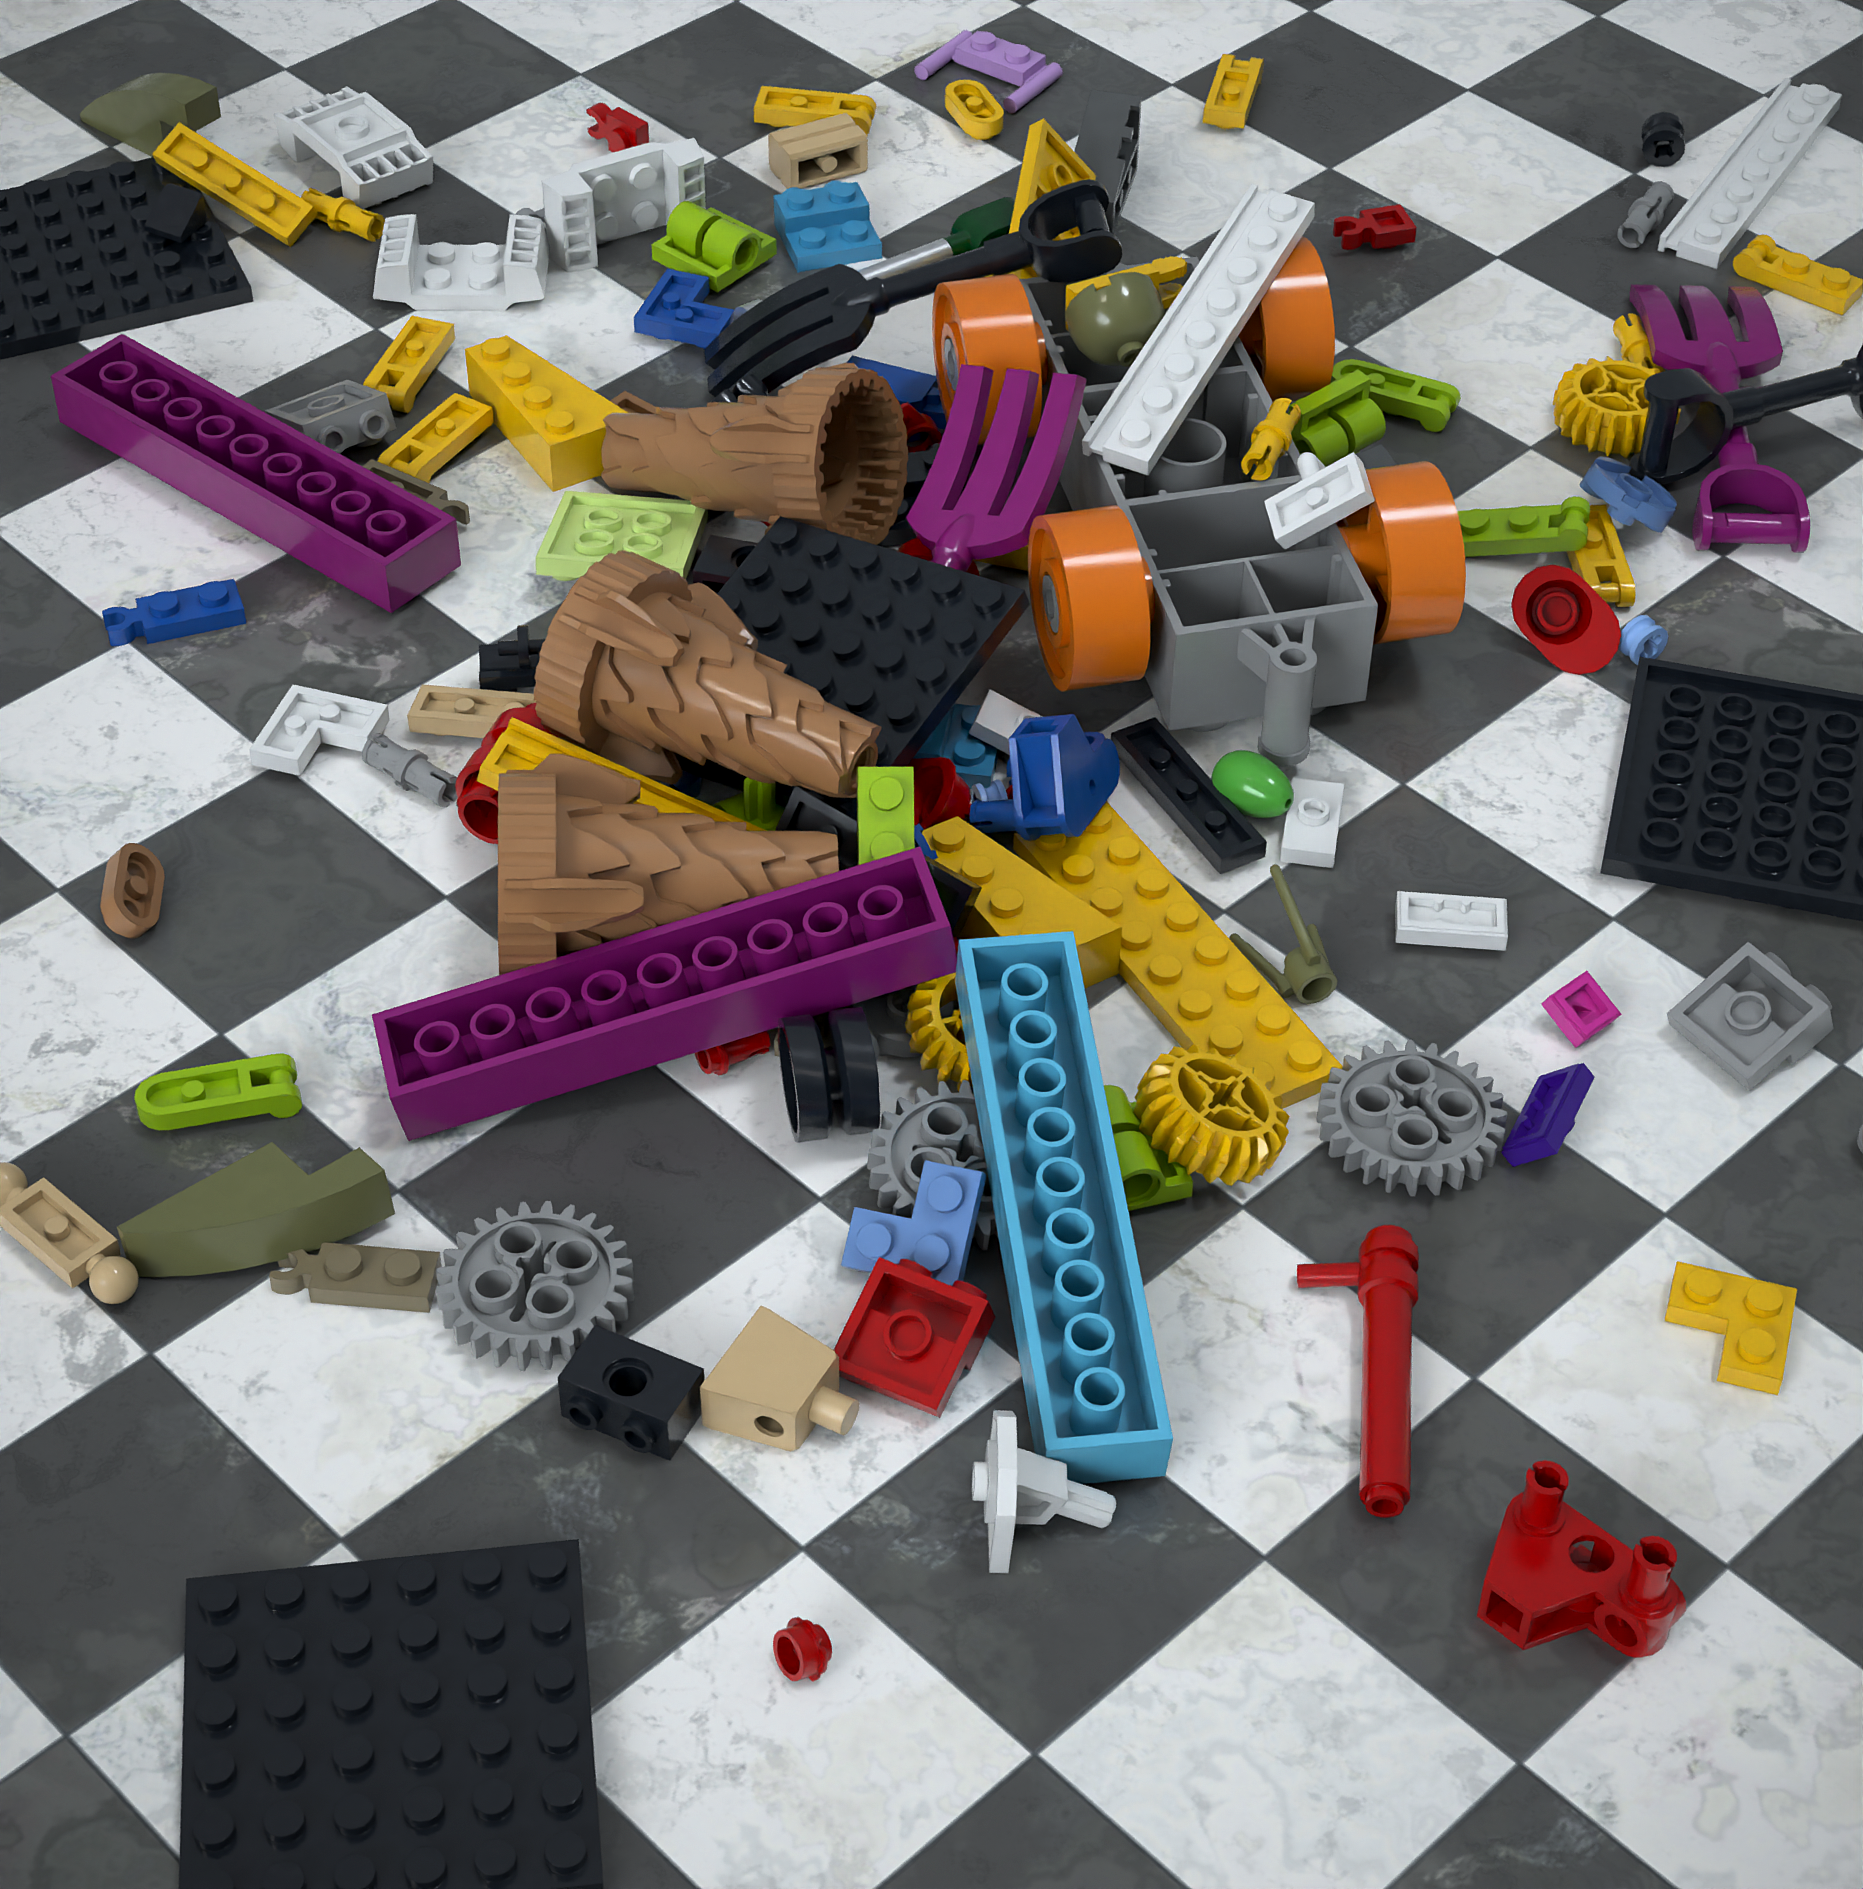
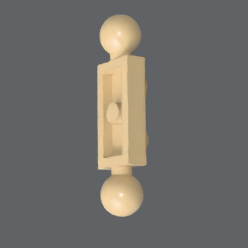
[0,1162,139,1304]

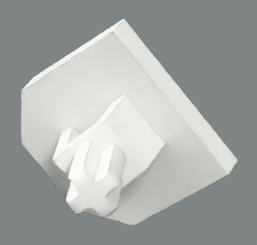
[972,1410,1116,1573]

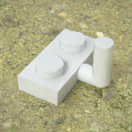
[1264,452,1375,549]

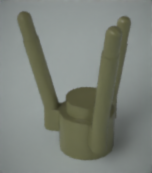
[1229,864,1338,1004]

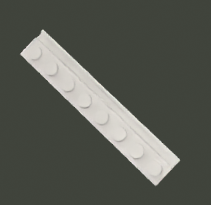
[1658,78,1842,269]
[1082,184,1315,475]

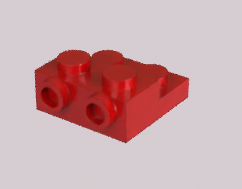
[833,1257,995,1418]

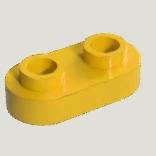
[945,80,1004,140]

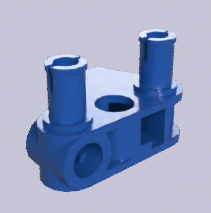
[970,714,1120,841]

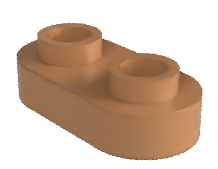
[100,843,165,939]

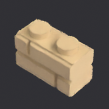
[768,113,868,189]

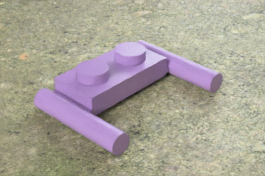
[915,30,1062,114]

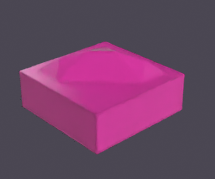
[1541,971,1622,1048]

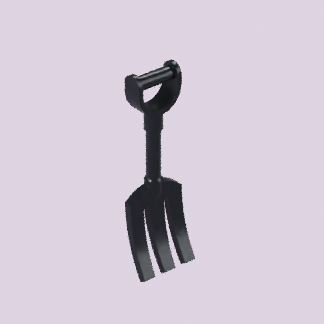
[704,179,1122,397]
[1629,345,1863,485]

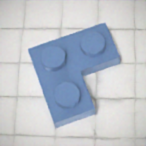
[841,1160,987,1286]

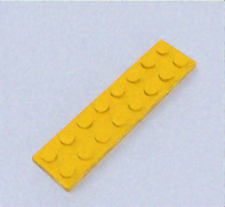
[1013,801,1343,1109]

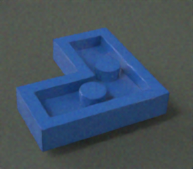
[634,269,734,348]

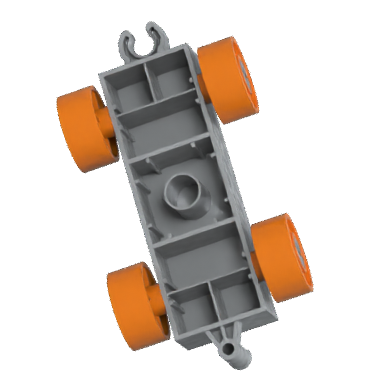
[932,236,1466,766]

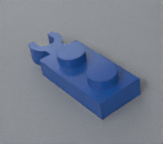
[102,579,246,646]

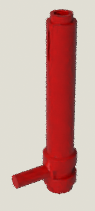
[1297,1225,1419,1518]

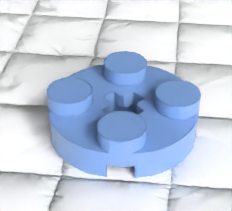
[1579,457,1677,533]

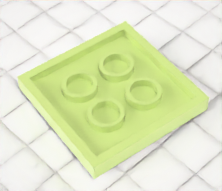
[535,491,708,581]

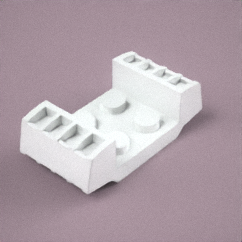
[274,87,433,210]
[542,138,706,272]
[373,214,550,310]

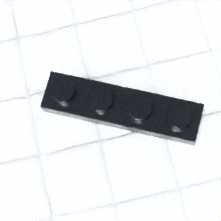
[1111,717,1267,874]
[775,786,982,937]

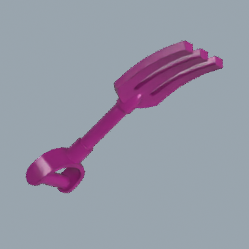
[1629,284,1810,553]
[906,364,1086,572]

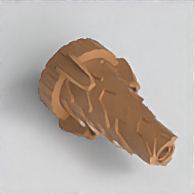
[601,363,908,545]
[534,550,882,798]
[498,754,839,975]

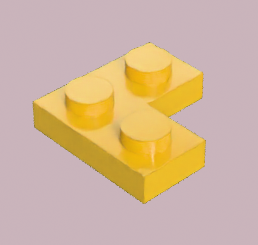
[1664,1261,1797,1395]

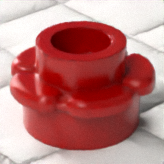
[773,1617,832,1681]

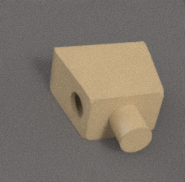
[700,1306,859,1451]

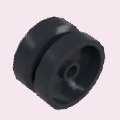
[777,1007,880,1143]

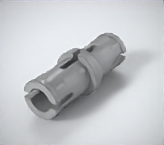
[1617,181,1674,248]
[362,733,457,808]

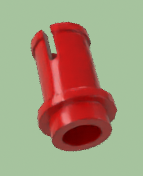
[695,1031,771,1076]

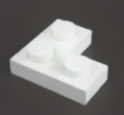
[249,685,390,776]

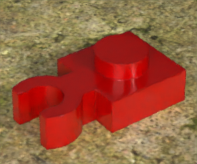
[586,102,649,153]
[1333,204,1417,250]

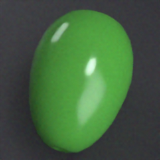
[1211,750,1294,818]

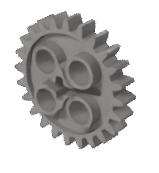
[1316,1040,1507,1197]
[867,1080,998,1250]
[436,1201,634,1371]

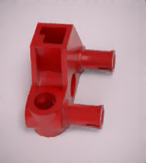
[1477,1460,1686,1658]

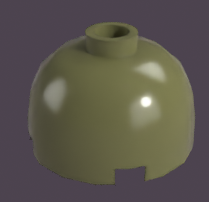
[1065,272,1165,367]

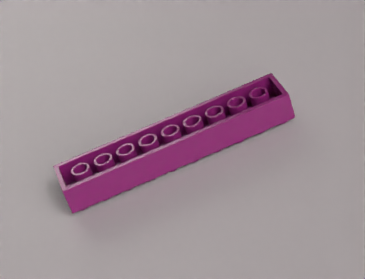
[51,334,461,613]
[372,847,957,1141]

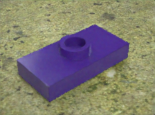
[1501,1063,1595,1167]

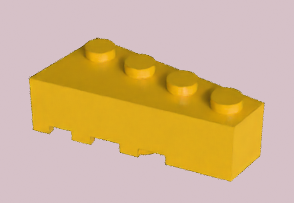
[465,335,628,492]
[922,816,1122,988]

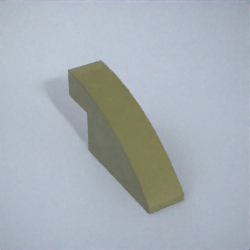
[80,73,221,157]
[117,1142,395,1277]

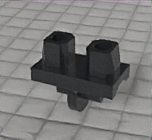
[479,625,545,692]

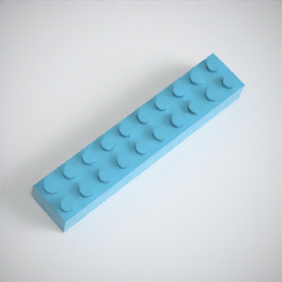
[955,931,1173,1484]

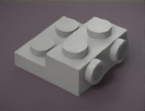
[265,379,397,454]
[1667,942,1833,1091]

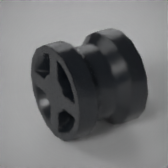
[1641,112,1685,167]

